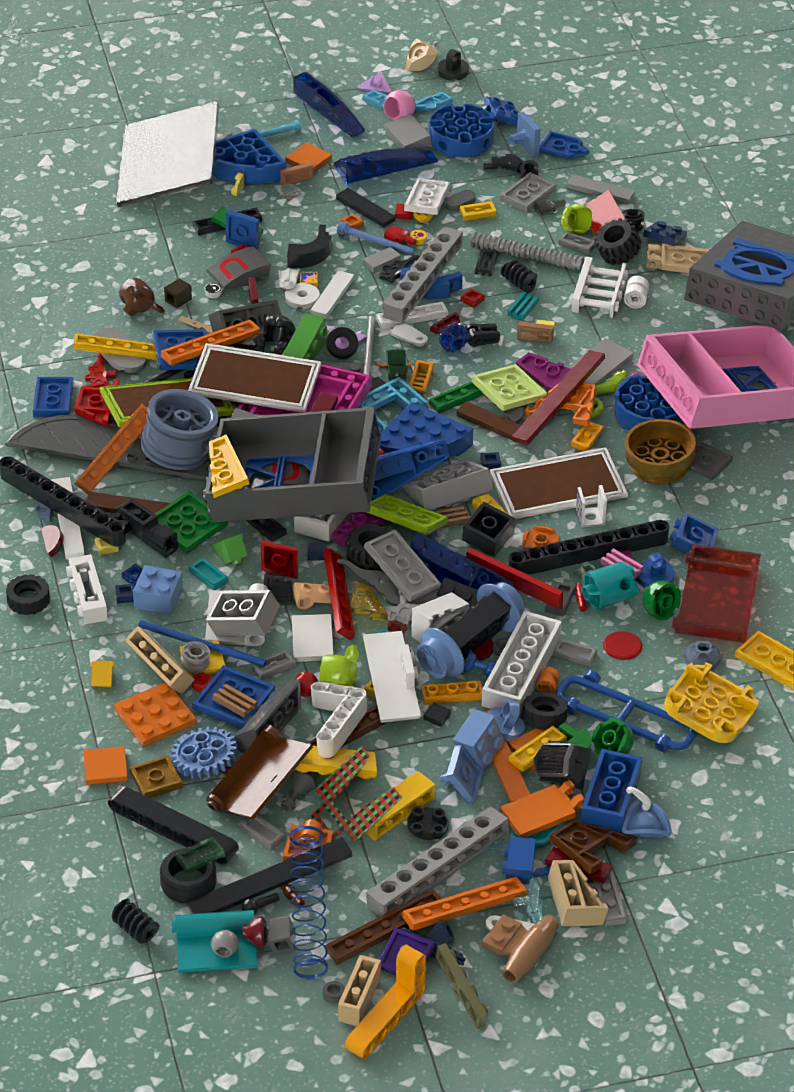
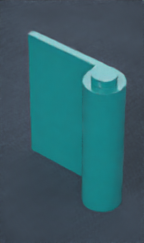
[171,910,258,973]

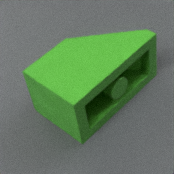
[211,534,248,565]

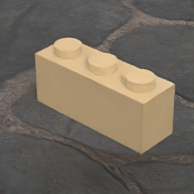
[338,955,381,1026]

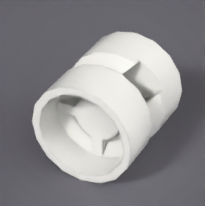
[624,276,650,309]

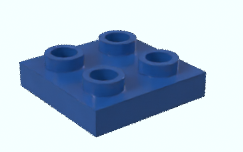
[484,96,519,126]

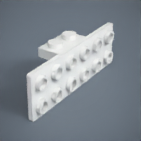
[363,631,421,723]

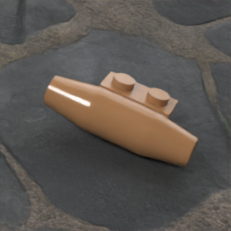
[482,914,559,983]

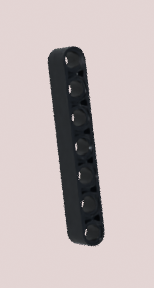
[108,786,239,865]

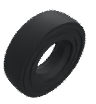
[326,327,358,359]

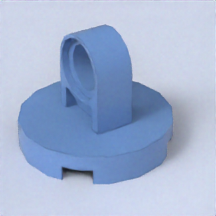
[488,701,525,741]

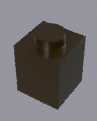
[164,278,192,309]

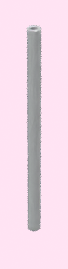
[363,316,376,375]

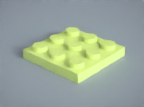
[471,364,547,411]

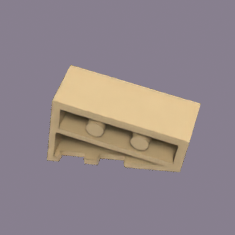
[548,860,609,926]

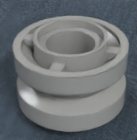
[181,641,210,673]

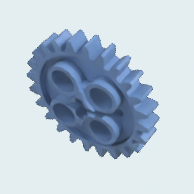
[171,726,238,779]

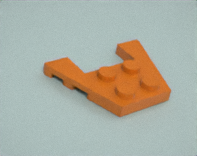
[524,383,597,426]

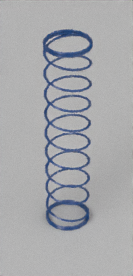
[289,826,328,979]

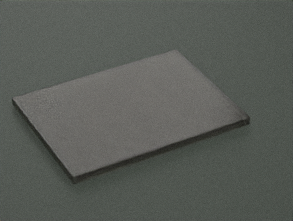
[116,101,219,207]

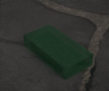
[176,837,224,873]

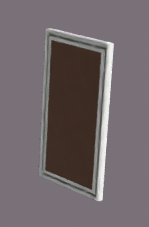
[188,343,321,413]
[490,447,628,519]

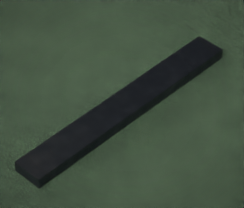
[187,837,352,914]

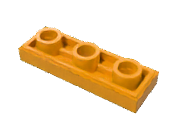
[421,681,482,705]

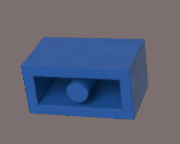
[502,836,536,885]

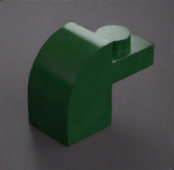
[386,349,408,380]

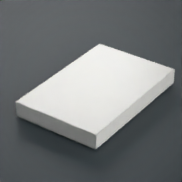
[292,614,333,662]

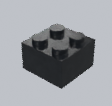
[462,501,516,557]

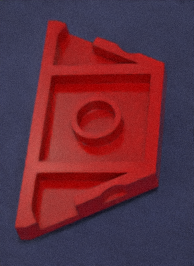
[74,379,120,426]

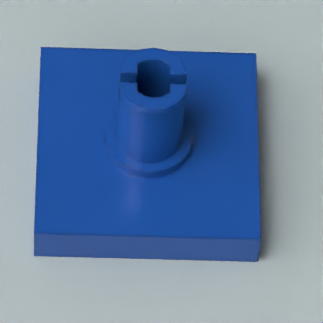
[226,210,259,249]

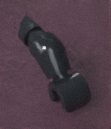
[483,154,538,179]

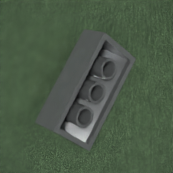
[235,679,301,753]

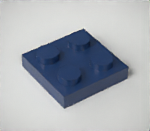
[643,221,688,246]

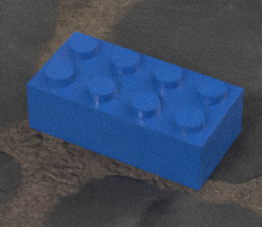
[581,749,642,833]

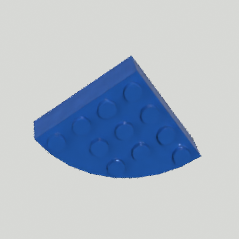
[196,129,286,184]
[380,402,474,463]

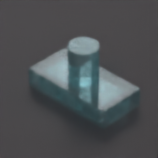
[514,878,543,925]

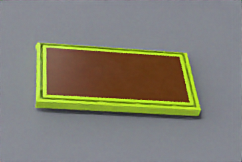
[100,378,235,427]

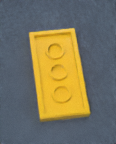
[734,631,794,690]

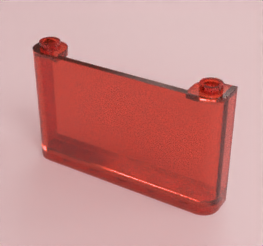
[672,544,761,643]

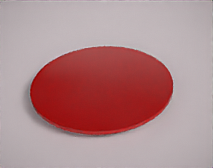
[603,631,643,660]

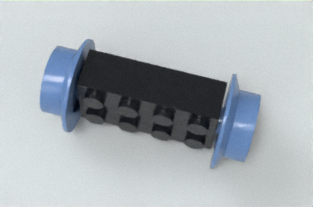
[416,582,524,678]

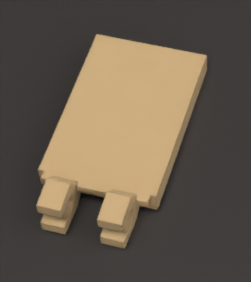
[646,244,709,273]

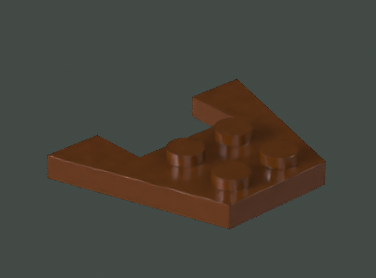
[549,819,638,875]

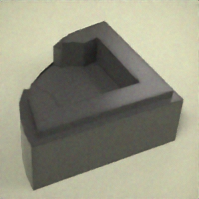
[505,406,524,424]

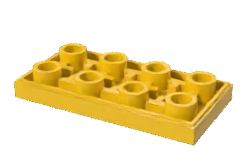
[295,746,377,779]

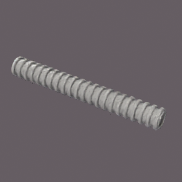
[470,232,585,271]

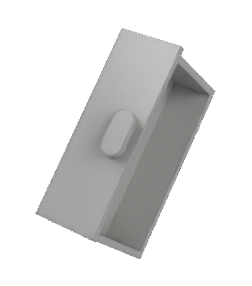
[384,114,432,155]

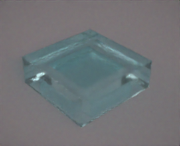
[485,835,509,854]

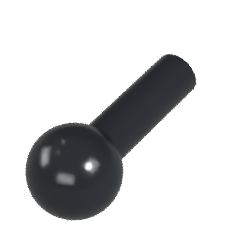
[241,893,280,915]

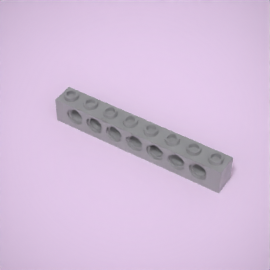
[382,226,463,323]
[366,806,509,917]

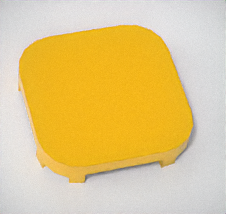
[664,662,759,743]

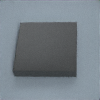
[689,442,733,480]

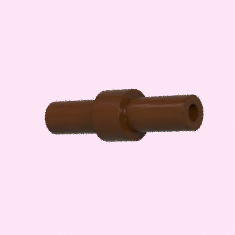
[280,884,305,908]

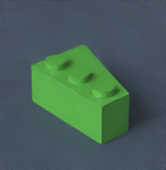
[283,313,328,360]

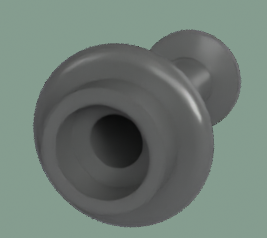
[280,772,315,812]

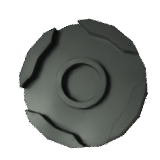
[437,49,469,80]

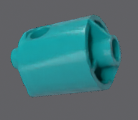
[582,561,639,610]

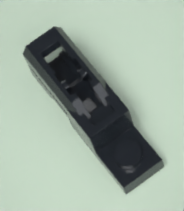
[118,498,178,558]

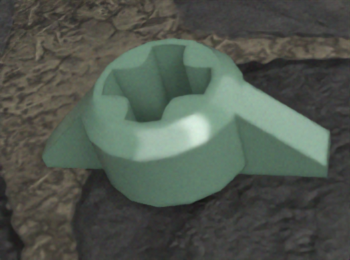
[573,563,596,586]

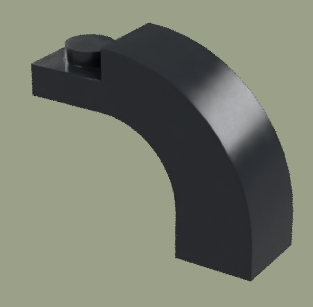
[287,224,332,268]

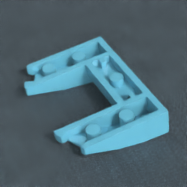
[360,377,428,431]

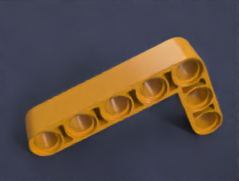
[344,945,426,1059]

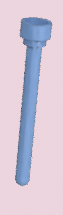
[337,221,414,254]

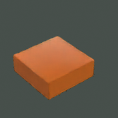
[340,213,364,229]

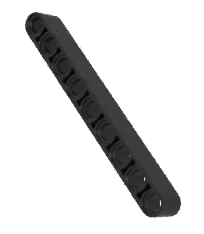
[0,456,126,547]
[508,520,670,575]

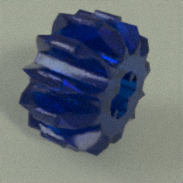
[438,322,469,353]

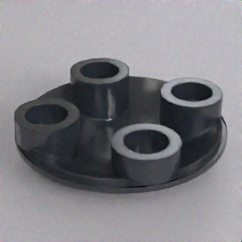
[407,806,449,840]

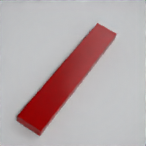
[323,548,355,640]
[466,548,564,610]

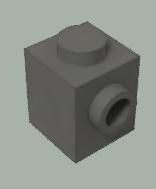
[265,916,295,954]

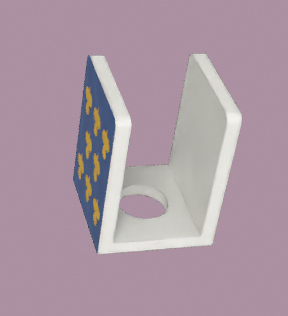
[576,485,607,528]

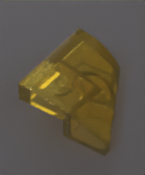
[351,581,388,621]

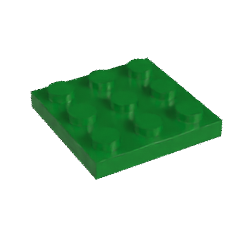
[155,491,228,553]

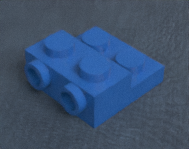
[669,512,719,558]

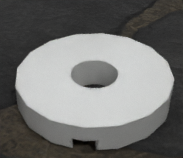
[285,283,320,309]

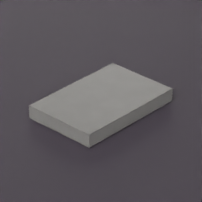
[500,172,557,213]

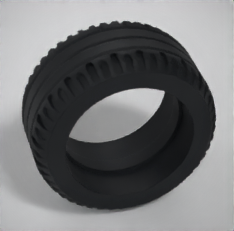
[160,848,217,904]

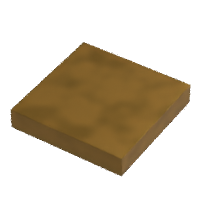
[129,755,183,798]

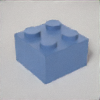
[133,565,183,615]
[453,709,504,771]

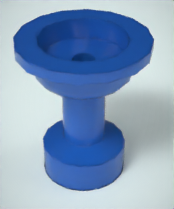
[463,649,496,676]

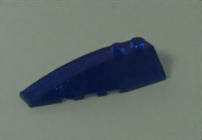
[334,148,438,184]

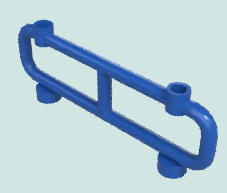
[555,670,697,752]

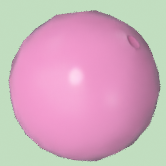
[384,90,416,121]

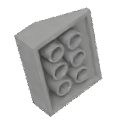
[402,459,493,512]

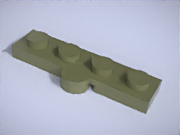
[436,943,488,1029]

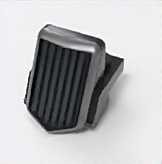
[533,740,592,790]

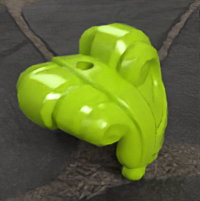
[561,204,592,233]

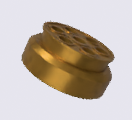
[625,419,696,484]

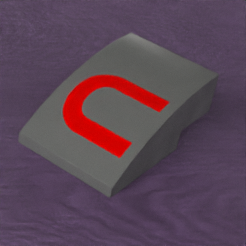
[206,246,271,290]
[249,462,310,488]

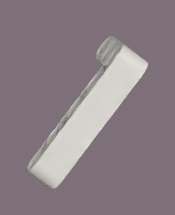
[311,682,367,758]

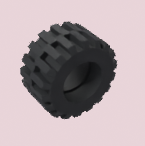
[594,218,642,265]
[346,524,390,571]

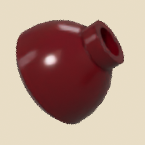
[243,916,267,947]

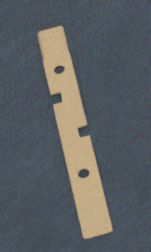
[178,316,251,345]

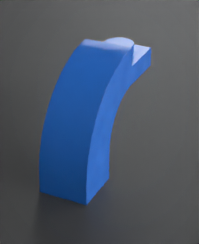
[401,266,463,299]

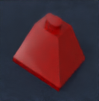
[260,540,299,579]

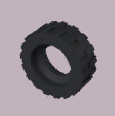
[6,574,50,615]
[522,692,568,730]

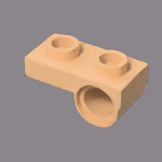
[292,582,332,610]

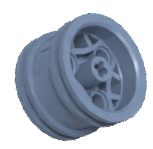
[141,389,218,470]

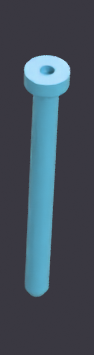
[259,120,300,138]

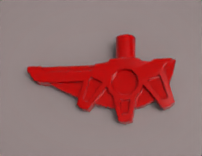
[84,353,116,385]

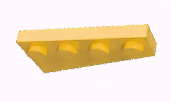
[209,435,250,498]

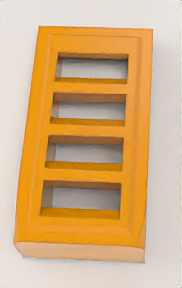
[409,360,434,394]

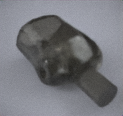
[533,198,566,216]

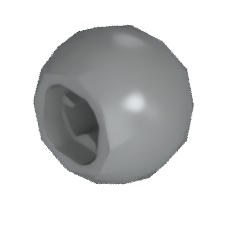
[211,930,239,958]

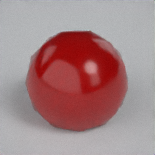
[295,671,318,697]

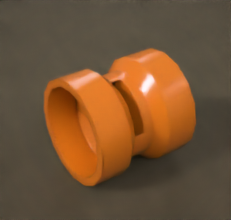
[536,667,560,694]

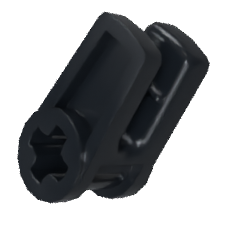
[464,323,500,347]

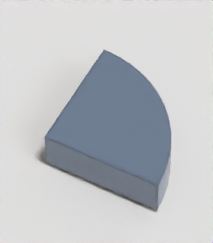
[34,503,53,521]

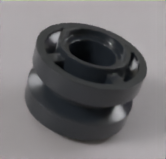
[622,209,645,232]

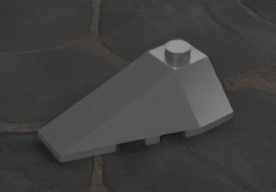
[208,300,281,343]

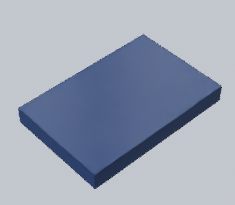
[33,377,74,417]

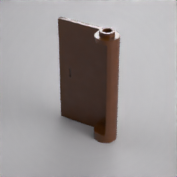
[206,725,313,820]

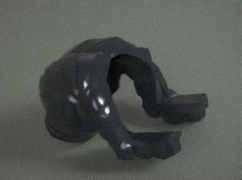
[254,314,296,355]

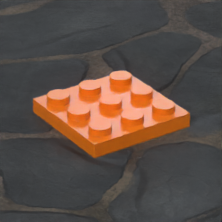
[114,682,197,747]

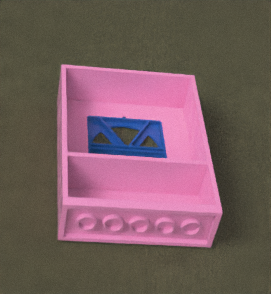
[637,325,794,429]

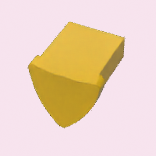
[90,661,115,688]

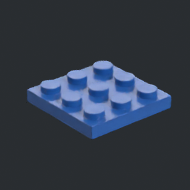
[152,329,207,370]
[192,665,275,728]

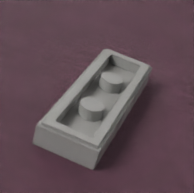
[592,871,627,926]

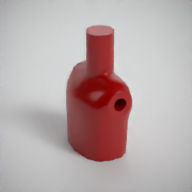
[384,225,417,245]

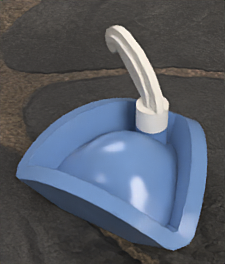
[622,787,672,838]

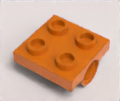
[283,820,333,861]

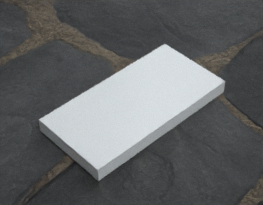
[404,178,450,215]

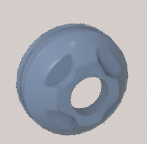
[684,641,721,670]

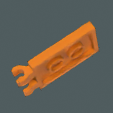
[500,780,585,838]

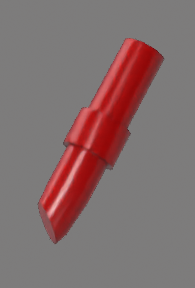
[575,583,587,612]

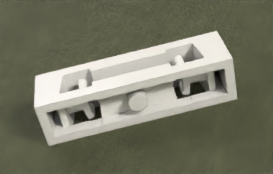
[66,554,107,625]

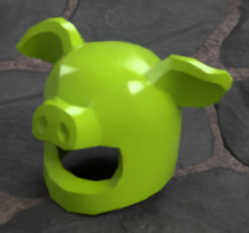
[319,644,359,687]

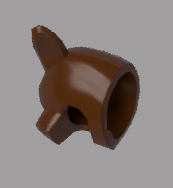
[119,278,165,317]

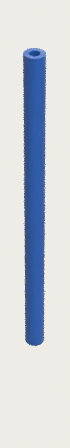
[138,620,267,667]

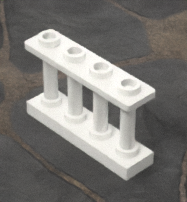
[572,257,629,318]

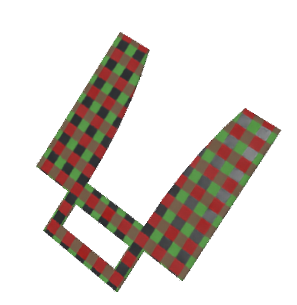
[311,746,402,842]

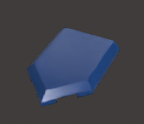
[539,131,590,159]

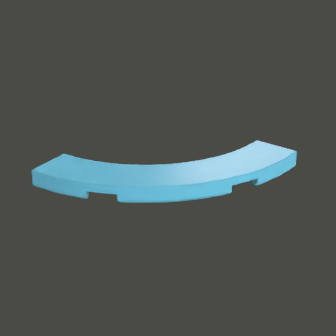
[362,90,453,112]

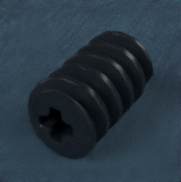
[501,259,538,293]
[111,899,160,944]

